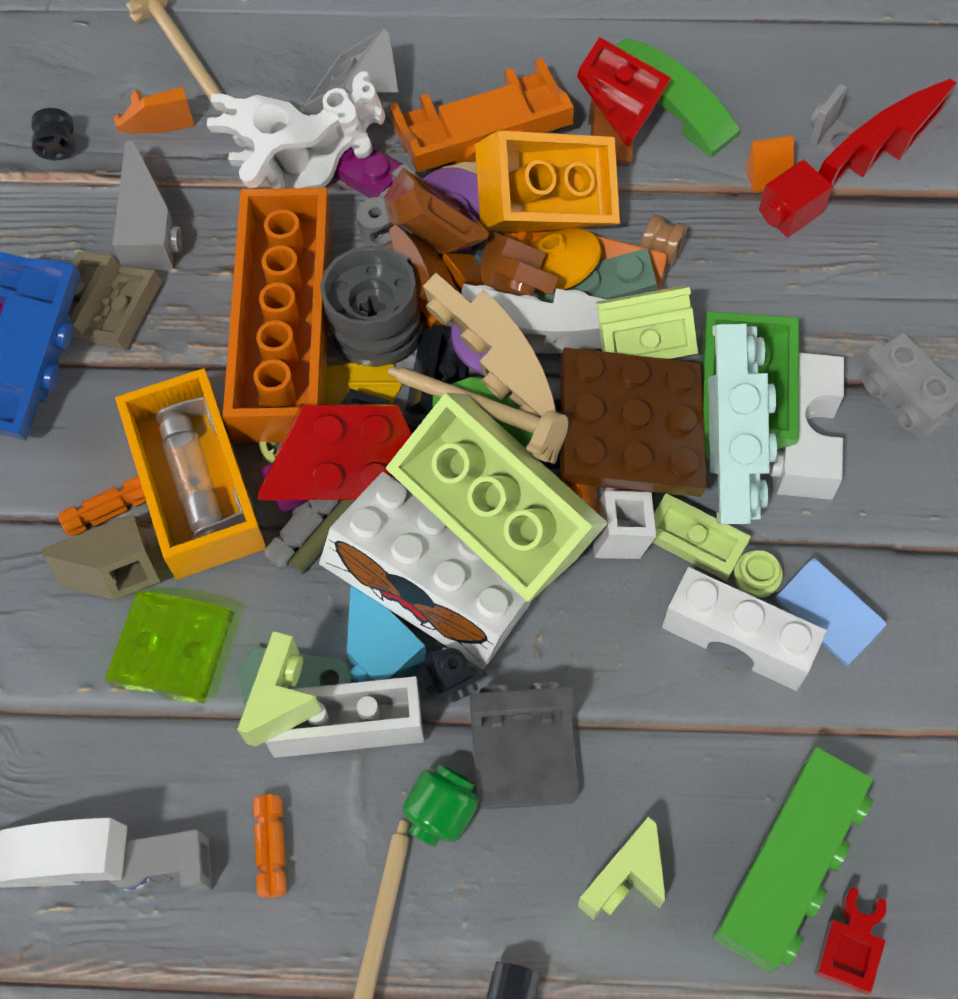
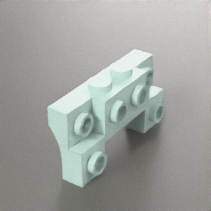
[708,324,777,524]

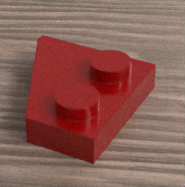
[577,37,671,147]

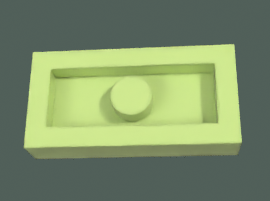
[652,493,751,582]

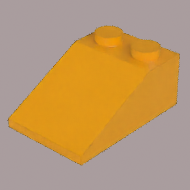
[475,130,620,232]

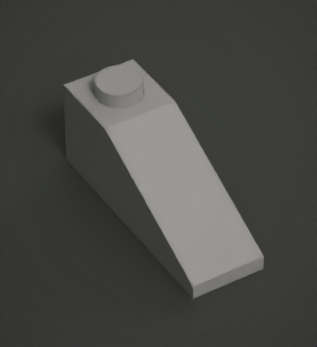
[112,141,182,270]

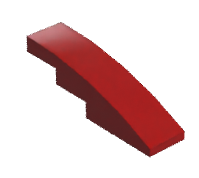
[818,79,957,187]

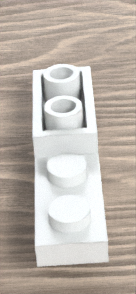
[461,284,607,354]

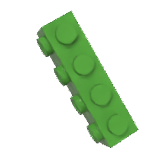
[712,747,874,973]

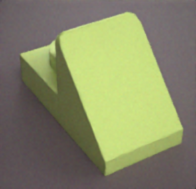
[237,631,321,746]
[578,817,665,920]

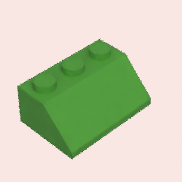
[699,311,799,459]

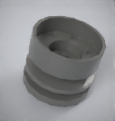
[320,246,423,367]

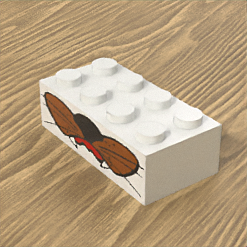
[319,472,531,670]

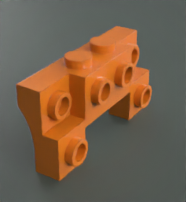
[389,58,574,173]

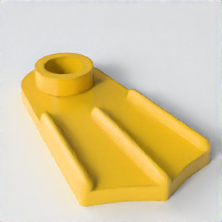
[325,363,403,405]

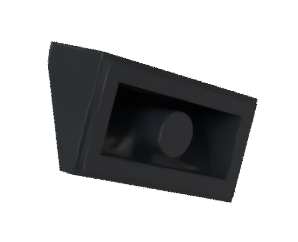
[406,324,468,415]

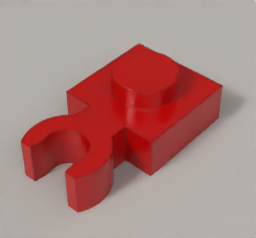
[814,887,887,995]

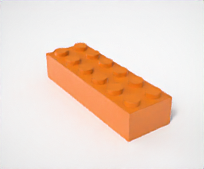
[223,187,333,444]

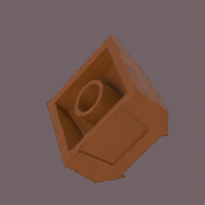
[384,168,489,254]

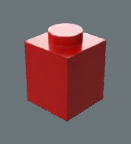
[759,159,833,238]

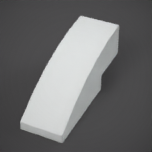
[0,818,127,888]

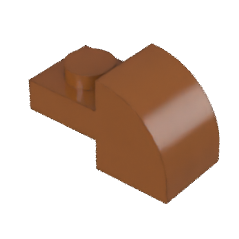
[481,231,559,296]

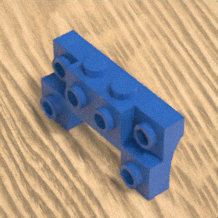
[0,252,81,441]

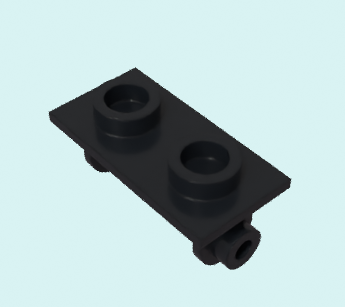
[425,646,487,702]

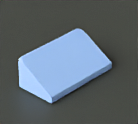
[775,558,887,667]

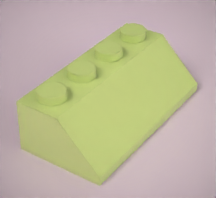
[385,393,608,602]

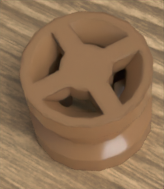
[640,214,687,267]

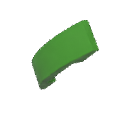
[615,38,740,158]

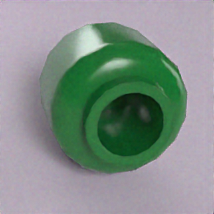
[402,764,479,847]

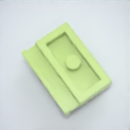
[595,285,698,359]

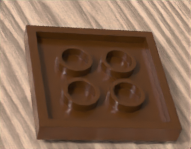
[560,347,707,497]

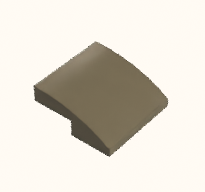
[68,251,163,351]

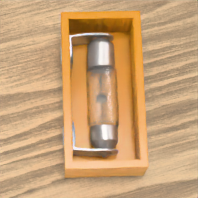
[115,368,266,580]

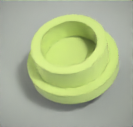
[734,550,783,598]

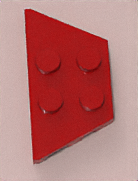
[257,404,412,500]

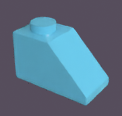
[347,585,426,682]

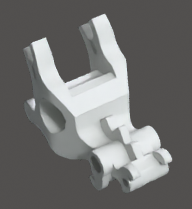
[206,71,385,189]

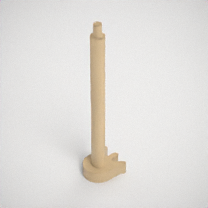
[126,0,228,114]
[388,366,568,464]
[353,821,410,999]

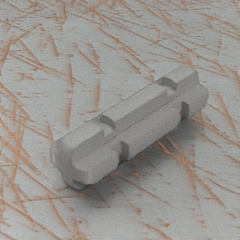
[264,500,338,569]

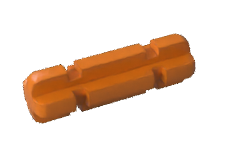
[58,476,146,536]
[253,794,287,899]

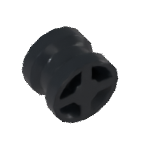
[31,108,74,161]

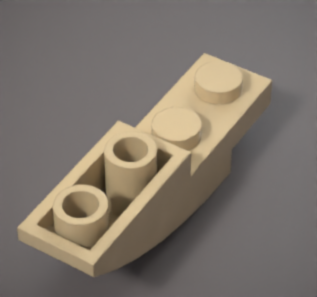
[423,273,556,418]

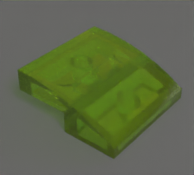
[104,591,235,704]

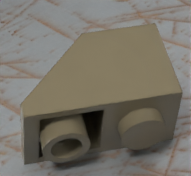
[41,513,160,600]

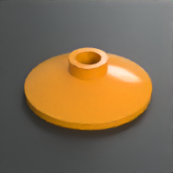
[529,228,601,294]

